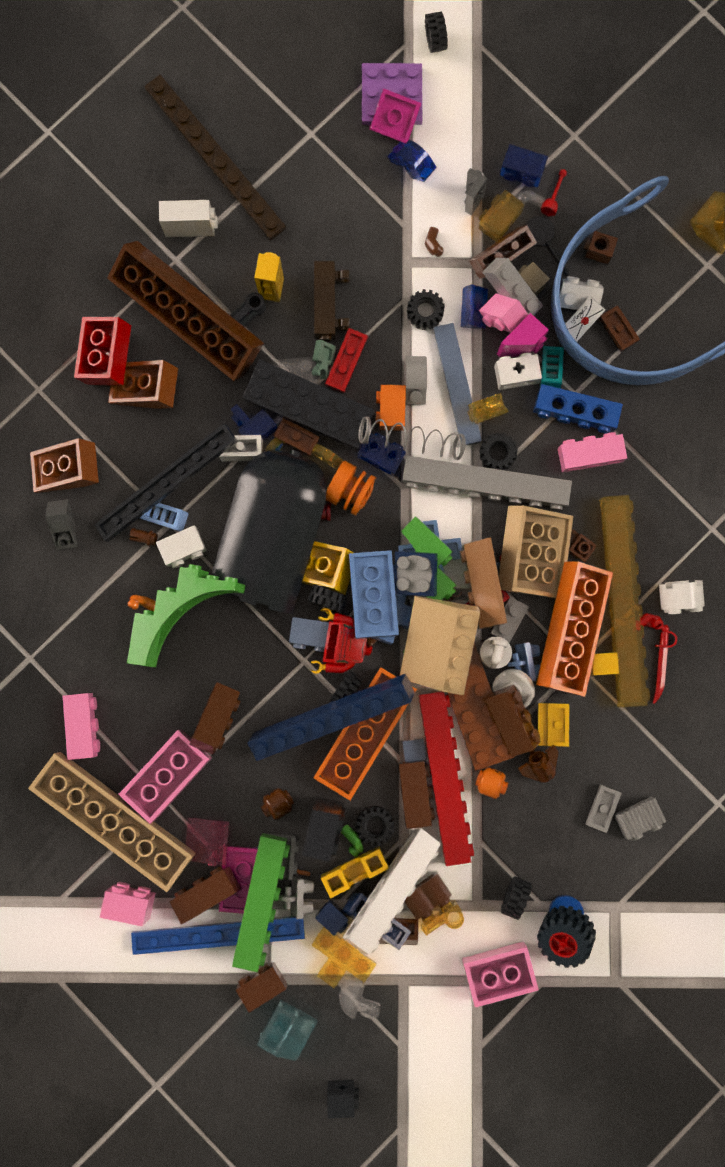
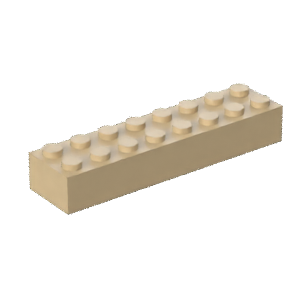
[28,752,196,892]

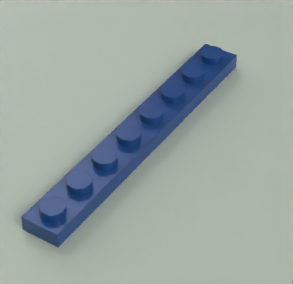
[131,916,305,955]

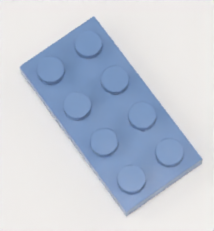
[349,550,399,639]

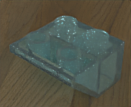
[257,999,318,1061]

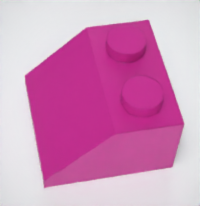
[497,313,549,357]

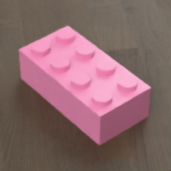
[118,729,212,824]

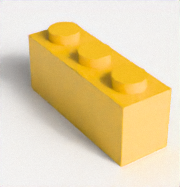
[254,252,284,302]

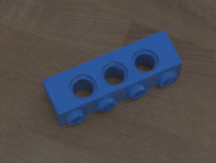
[533,384,623,434]

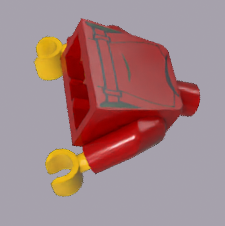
[310,608,372,674]

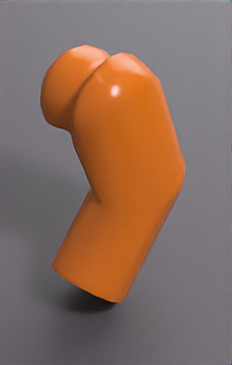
[128,595,156,611]

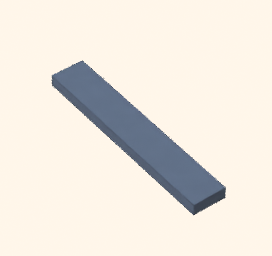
[433,323,482,446]

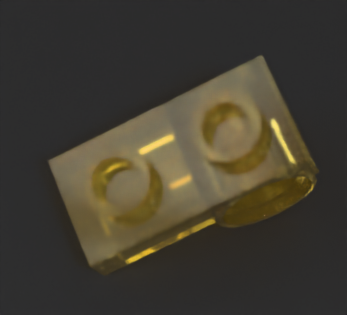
[420,900,464,936]

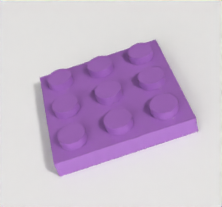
[362,63,423,125]

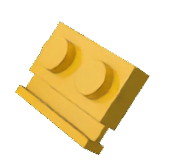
[537,703,569,747]

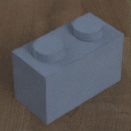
[289,617,329,652]

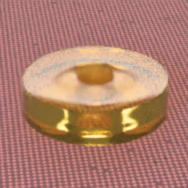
[311,444,343,469]

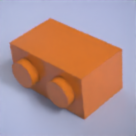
[376,385,406,431]

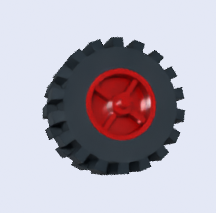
[537,906,596,968]

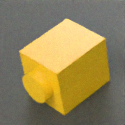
[590,653,619,676]

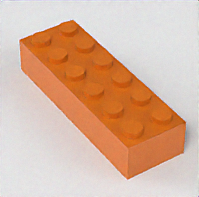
[536,562,613,697]
[314,667,417,800]

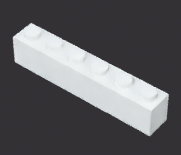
[342,828,441,955]

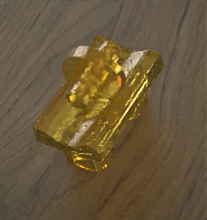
[468,393,509,424]

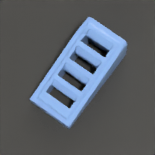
[140,503,188,532]

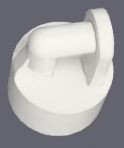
[478,637,512,669]

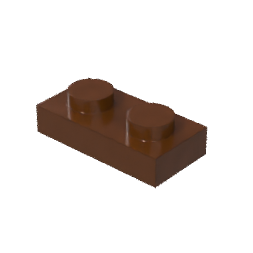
[599,305,640,352]
[274,418,320,457]

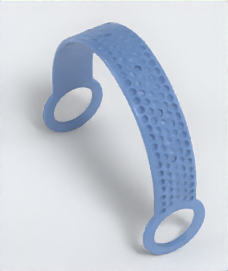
[551,176,725,385]

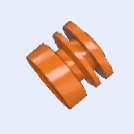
[326,460,376,516]

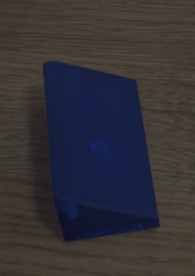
[461,284,488,329]

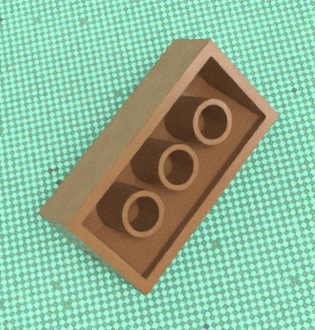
[459,537,507,629]

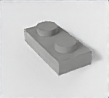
[490,597,529,643]
[585,784,621,833]

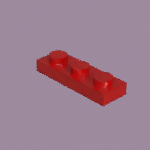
[325,328,368,393]

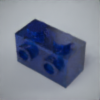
[358,432,406,477]

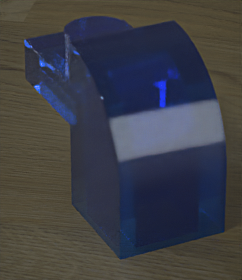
[388,140,437,182]
[231,404,278,440]

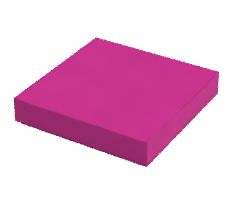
[369,88,422,144]

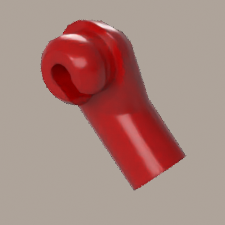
[631,613,664,632]

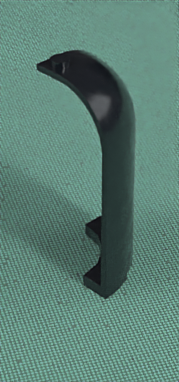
[211,449,326,614]

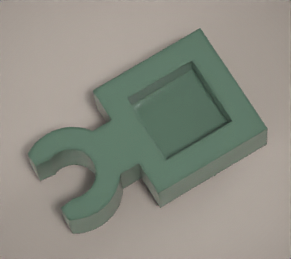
[312,340,336,380]

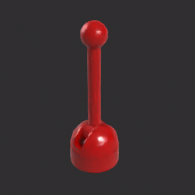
[540,169,567,216]

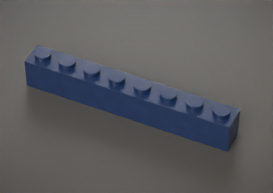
[247,673,415,761]

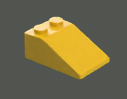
[302,541,353,595]

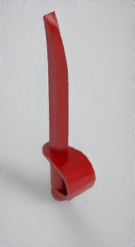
[653,625,677,704]

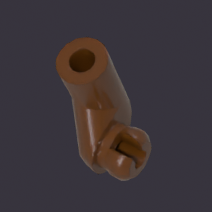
[425,226,444,257]

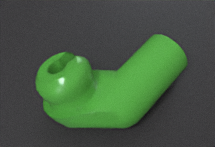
[341,825,364,857]

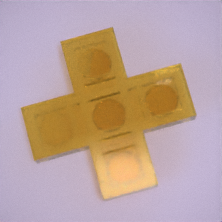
[311,920,377,988]

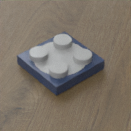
[394,551,438,597]

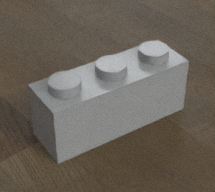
[482,258,543,316]

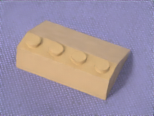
[499,506,573,598]
[400,596,480,695]

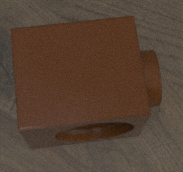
[583,231,618,264]

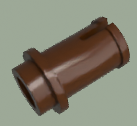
[129,528,158,547]

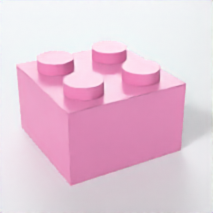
[99,882,156,927]

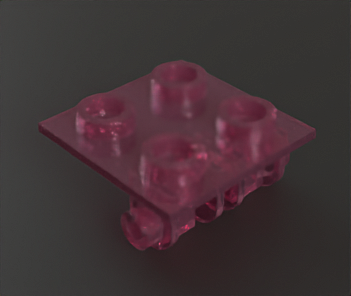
[186,818,229,866]

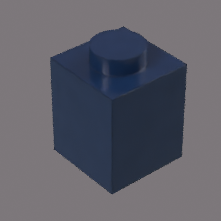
[315,899,349,936]

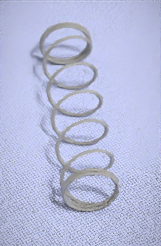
[358,416,466,461]

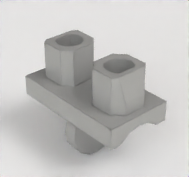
[278,876,314,919]

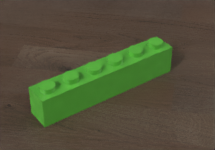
[232,833,290,972]

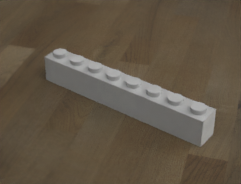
[402,455,572,511]

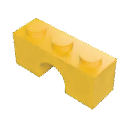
[321,846,389,898]

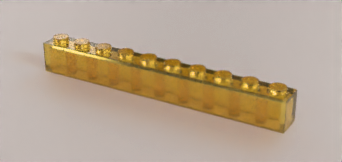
[600,495,650,707]

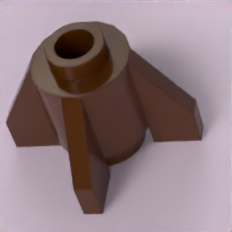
[518,745,559,783]

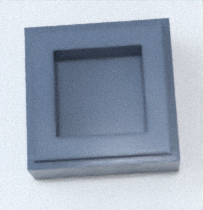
[402,738,426,763]

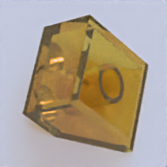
[690,191,725,254]

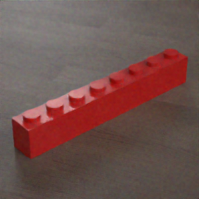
[418,691,474,867]

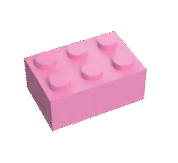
[462,941,539,1008]

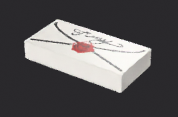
[565,296,606,342]

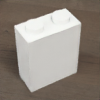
[159,200,218,237]

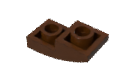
[569,529,597,563]

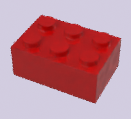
[74,317,131,385]

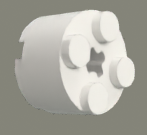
[659,580,705,614]

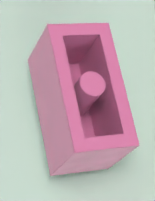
[479,293,528,333]

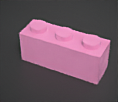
[558,432,627,473]
[63,693,100,760]

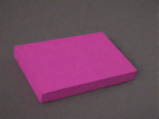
[218,846,258,914]

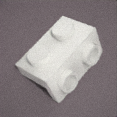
[560,276,604,310]

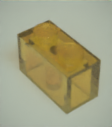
[478,190,525,242]

